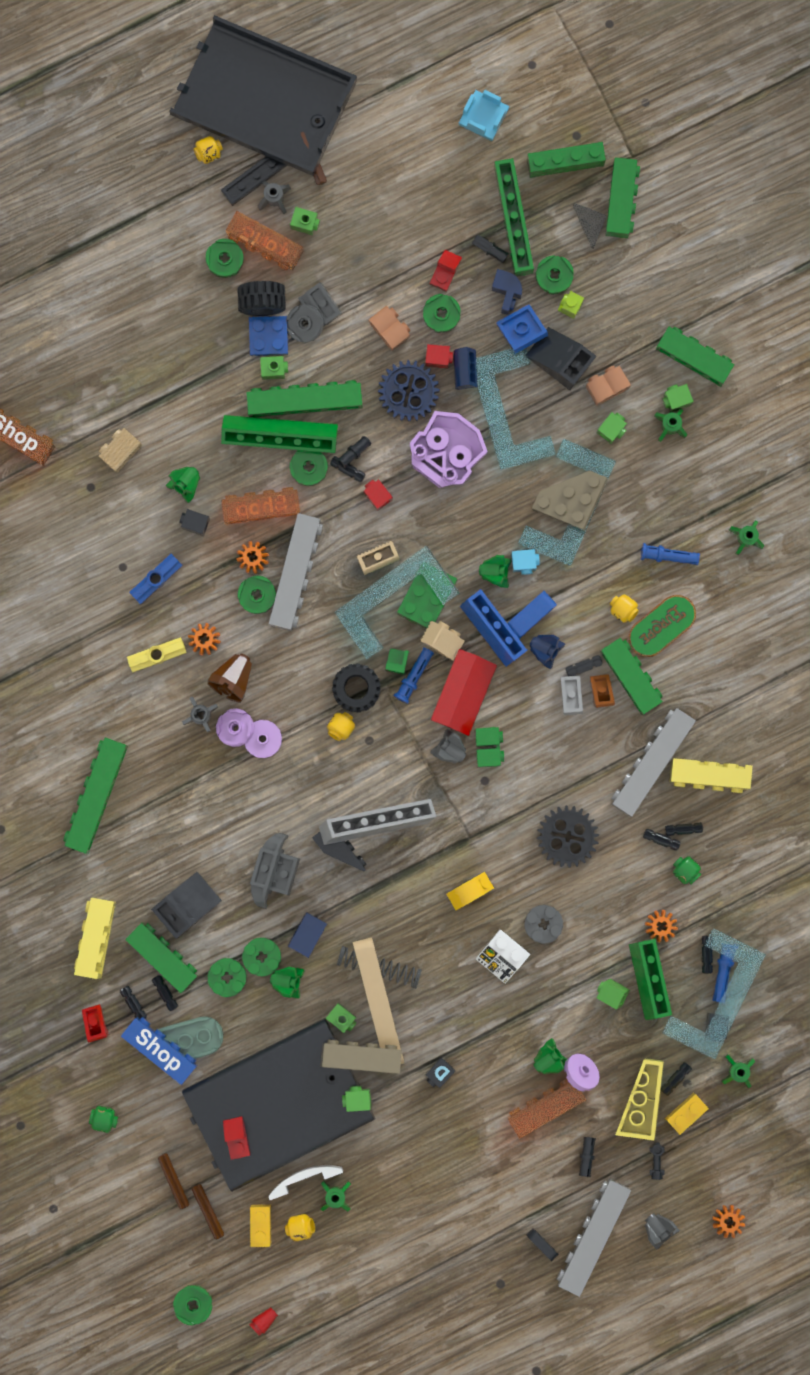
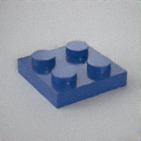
[496,305,548,354]
[249,316,288,356]

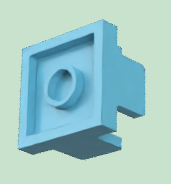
[459,90,509,141]

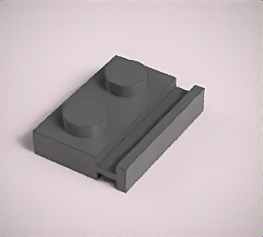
[298,282,342,327]

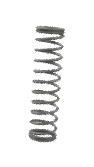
[337,946,422,989]

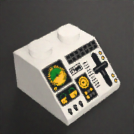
[476,929,530,983]

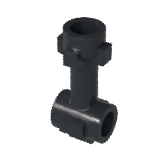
[649,1142,665,1180]

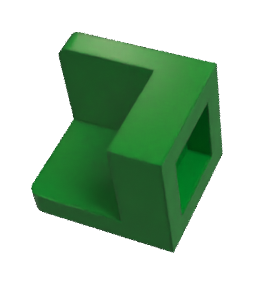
[385,648,409,675]

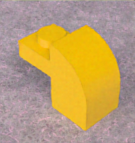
[447,872,494,910]

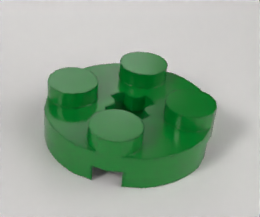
[206,239,244,278]
[536,255,574,295]
[423,294,461,333]
[290,450,328,486]
[238,575,276,614]
[242,937,281,976]
[208,958,247,997]
[173,1285,213,1325]

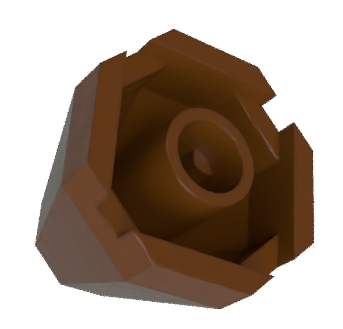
[208,653,252,703]

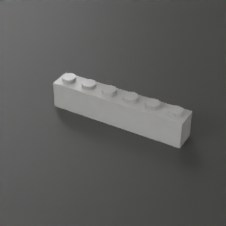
[269,513,323,631]
[611,708,696,817]
[319,799,436,845]
[556,1178,631,1297]

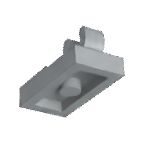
[561,676,583,715]

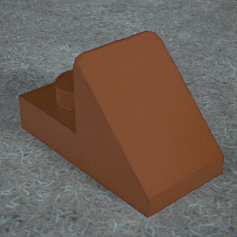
[590,674,615,708]

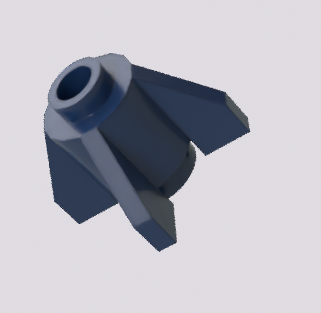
[529,635,565,669]

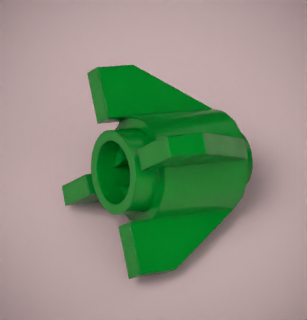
[654,409,688,442]
[166,467,200,503]
[729,520,765,555]
[479,555,512,588]
[270,967,305,999]
[533,1038,567,1074]
[721,1054,755,1088]
[320,1181,351,1212]

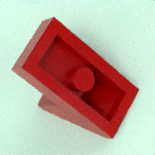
[430,250,462,292]
[82,1004,109,1043]
[223,1117,251,1160]

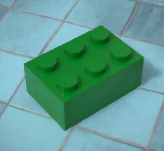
[397,561,457,629]

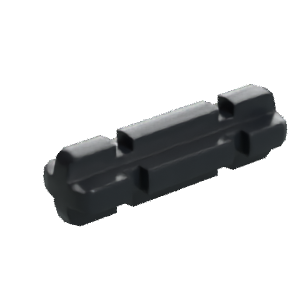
[330,456,366,482]
[565,655,603,676]
[665,822,703,836]
[643,829,681,851]
[702,936,713,974]
[152,975,178,1011]
[120,986,147,1019]
[661,1062,692,1096]

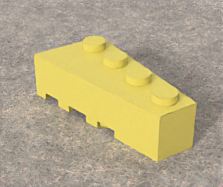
[669,758,753,793]
[74,898,116,979]
[615,1058,664,1140]

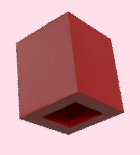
[425,344,453,369]
[364,479,393,511]

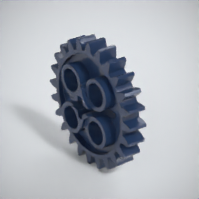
[378,360,440,422]

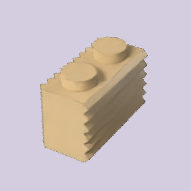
[99,428,142,473]
[357,541,399,575]
[421,621,464,661]

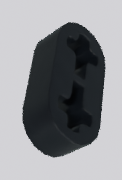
[526,1228,559,1261]

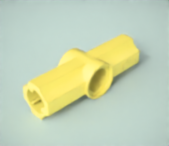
[127,637,187,673]

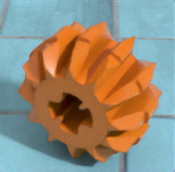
[237,541,269,574]
[188,623,221,656]
[645,910,678,943]
[712,1205,745,1238]

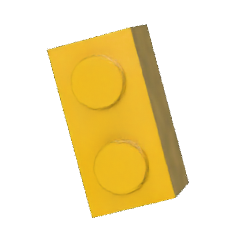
[665,1092,709,1135]
[250,1204,271,1247]

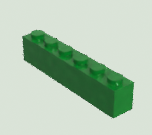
[494,158,534,277]
[246,380,363,417]
[221,415,338,453]
[63,737,128,854]

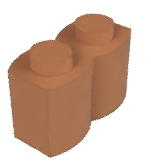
[368,306,411,351]
[586,365,631,406]

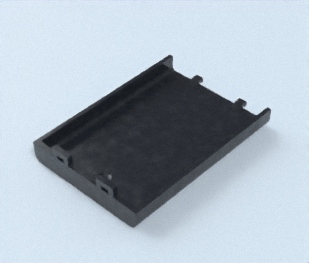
[169,15,357,176]
[182,1018,376,1192]

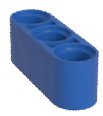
[507,590,557,639]

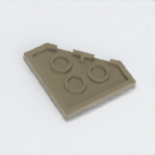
[532,471,608,531]

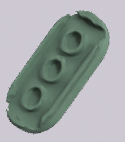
[158,1016,224,1059]

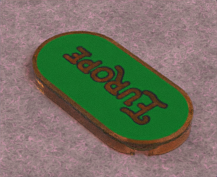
[628,595,696,657]

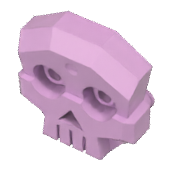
[410,411,488,488]

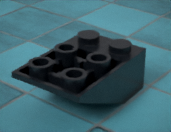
[525,327,596,390]
[312,832,367,872]
[151,872,222,939]

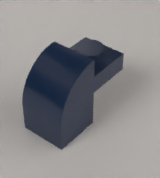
[492,269,522,315]

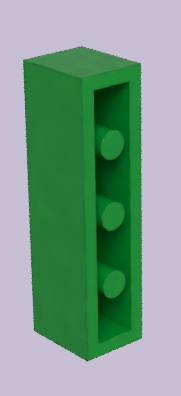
[527,142,606,178]
[605,157,640,239]
[656,326,735,387]
[600,638,663,715]
[125,923,198,993]
[629,939,672,1020]

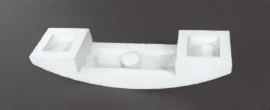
[269,1165,343,1200]

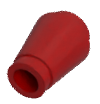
[249,1307,278,1336]

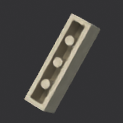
[320,1040,402,1074]

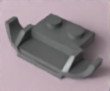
[250,833,300,909]

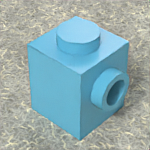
[511,549,540,575]

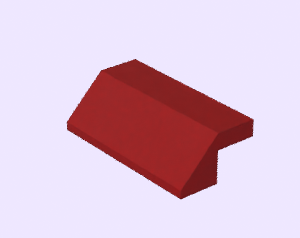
[431,649,497,736]

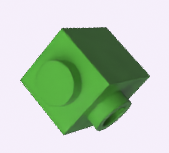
[290,207,320,236]
[260,356,288,380]
[662,384,694,413]
[596,412,627,444]
[597,979,630,1010]
[326,1003,356,1033]
[342,1086,371,1112]

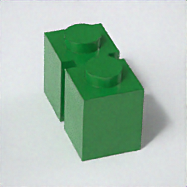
[475,727,504,768]

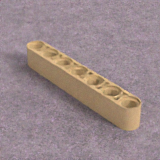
[353,937,404,1064]

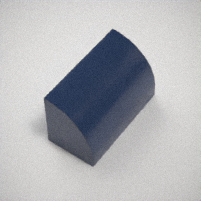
[453,347,477,390]
[287,912,327,958]

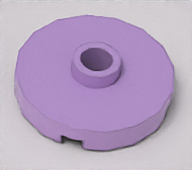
[216,708,254,747]
[245,720,282,758]
[564,1054,600,1091]

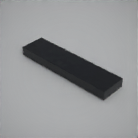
[221,156,288,206]

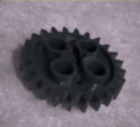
[536,805,599,868]

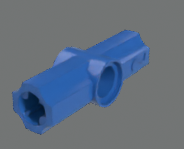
[129,554,183,605]

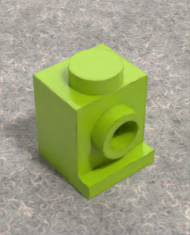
[557,291,584,319]

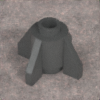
[258,180,291,214]
[182,696,218,733]
[430,729,466,764]
[645,1213,680,1250]

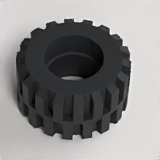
[237,281,286,316]
[332,663,381,713]

